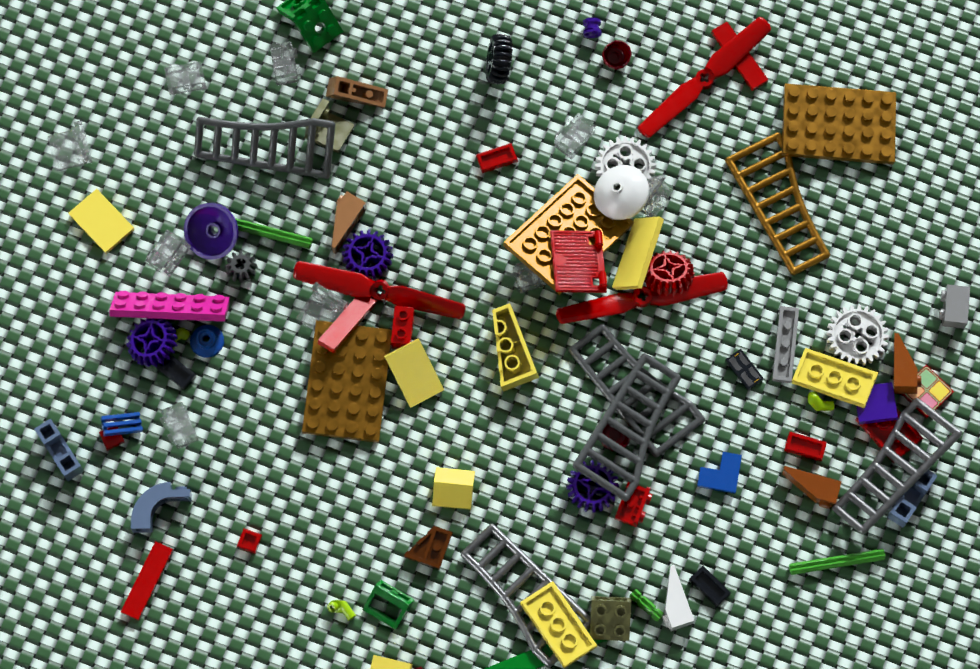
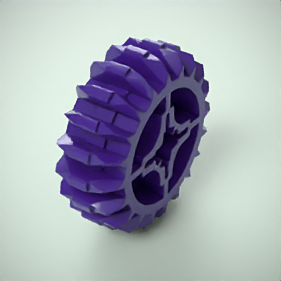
[342,229,393,280]
[126,318,178,367]
[566,460,619,513]

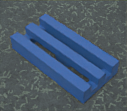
[101,412,143,436]

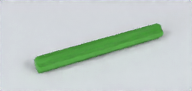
[235,218,313,249]
[789,549,886,575]

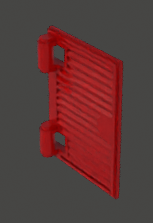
[550,230,607,293]

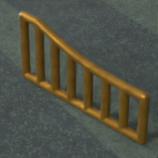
[725,132,830,275]

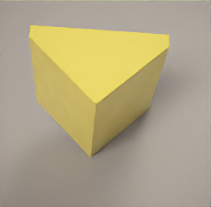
[432,467,475,510]

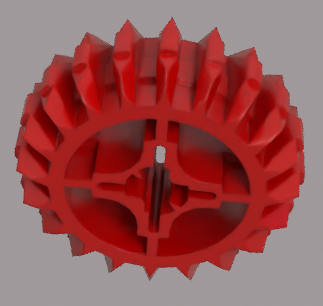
[644,250,694,297]

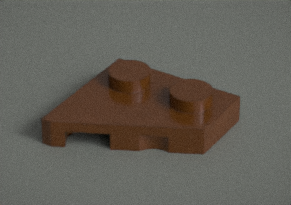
[404,526,453,570]

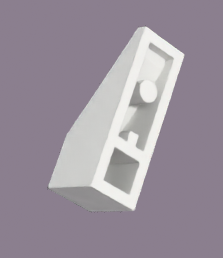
[662,565,694,631]

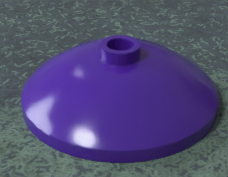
[184,203,238,260]

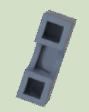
[34,418,84,481]
[887,470,937,528]

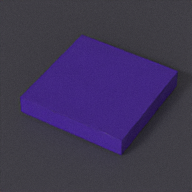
[856,382,898,425]

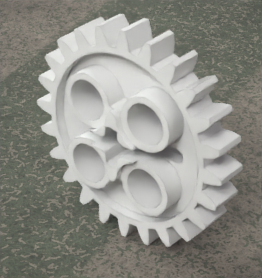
[595,136,656,190]
[826,304,889,366]

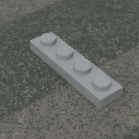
[772,306,799,383]

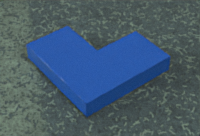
[697,452,742,494]

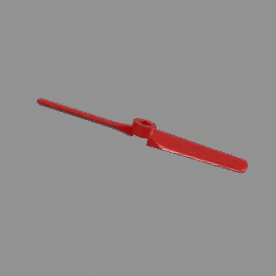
[638,17,771,138]
[293,261,466,319]
[556,272,728,324]

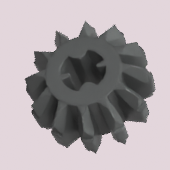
[225,250,258,283]

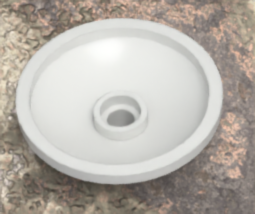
[594,165,649,220]

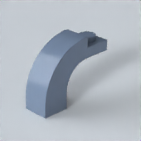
[131,482,192,533]

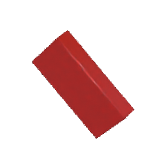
[476,143,518,174]
[784,432,827,462]

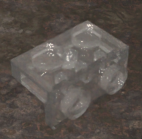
[641,175,674,217]

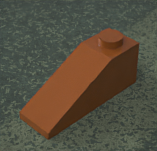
[894,333,921,394]
[782,466,842,509]

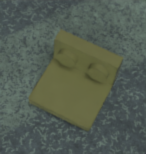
[305,99,354,153]
[590,596,631,641]

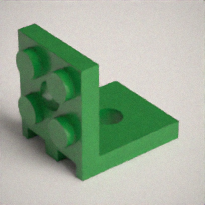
[276,0,344,53]

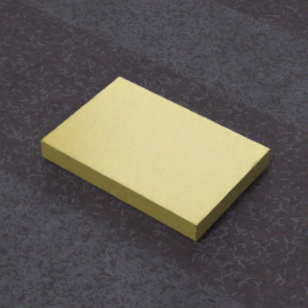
[68,189,135,254]
[384,339,444,408]

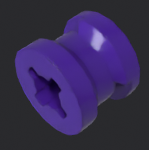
[583,17,602,38]

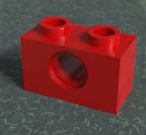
[391,306,415,349]

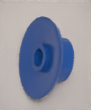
[190,325,224,358]

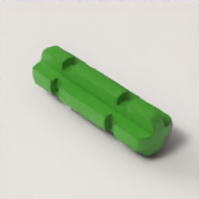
[629,589,664,621]

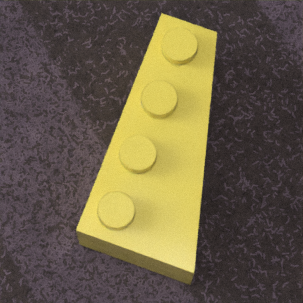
[492,303,539,392]

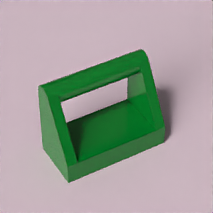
[362,580,414,630]

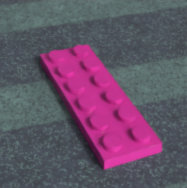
[109,291,230,322]

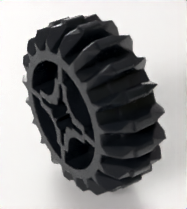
[485,34,513,85]

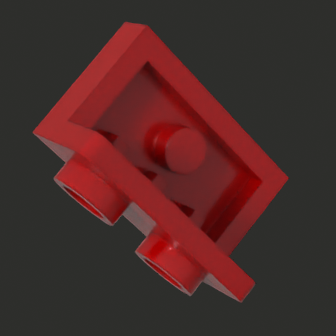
[615,482,653,527]

